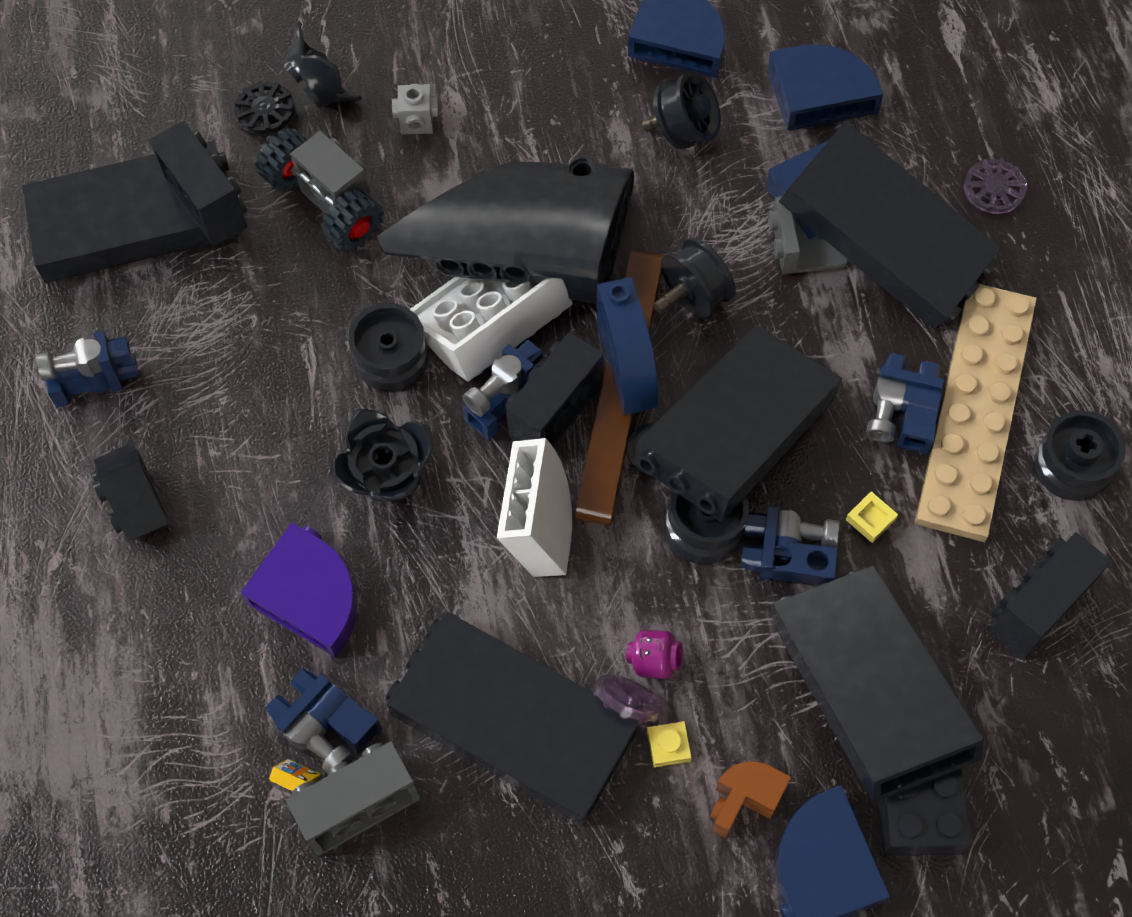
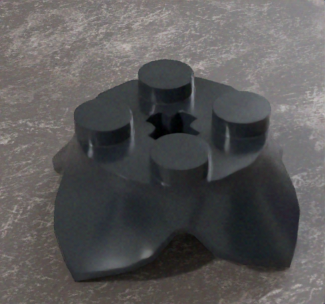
[282,22,362,108]
[332,408,432,501]

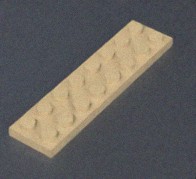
[914,283,1036,542]

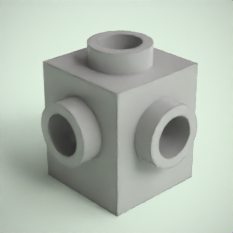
[392,84,438,135]

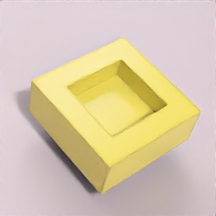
[846,492,898,543]
[647,721,691,768]

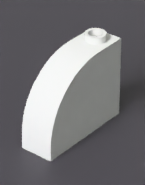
[497,438,572,577]

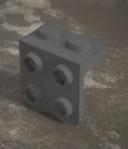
[768,196,847,275]

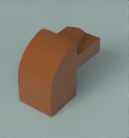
[710,761,791,838]

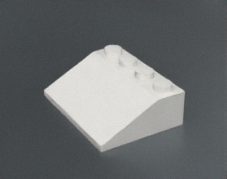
[410,275,572,382]

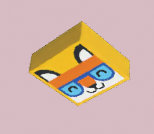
[269,759,321,791]

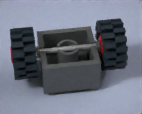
[255,128,384,253]

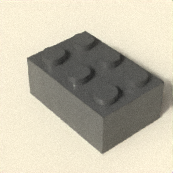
[285,741,420,857]

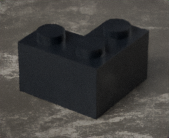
[91,442,169,542]

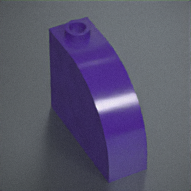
[240,522,357,658]

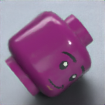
[626,629,683,680]

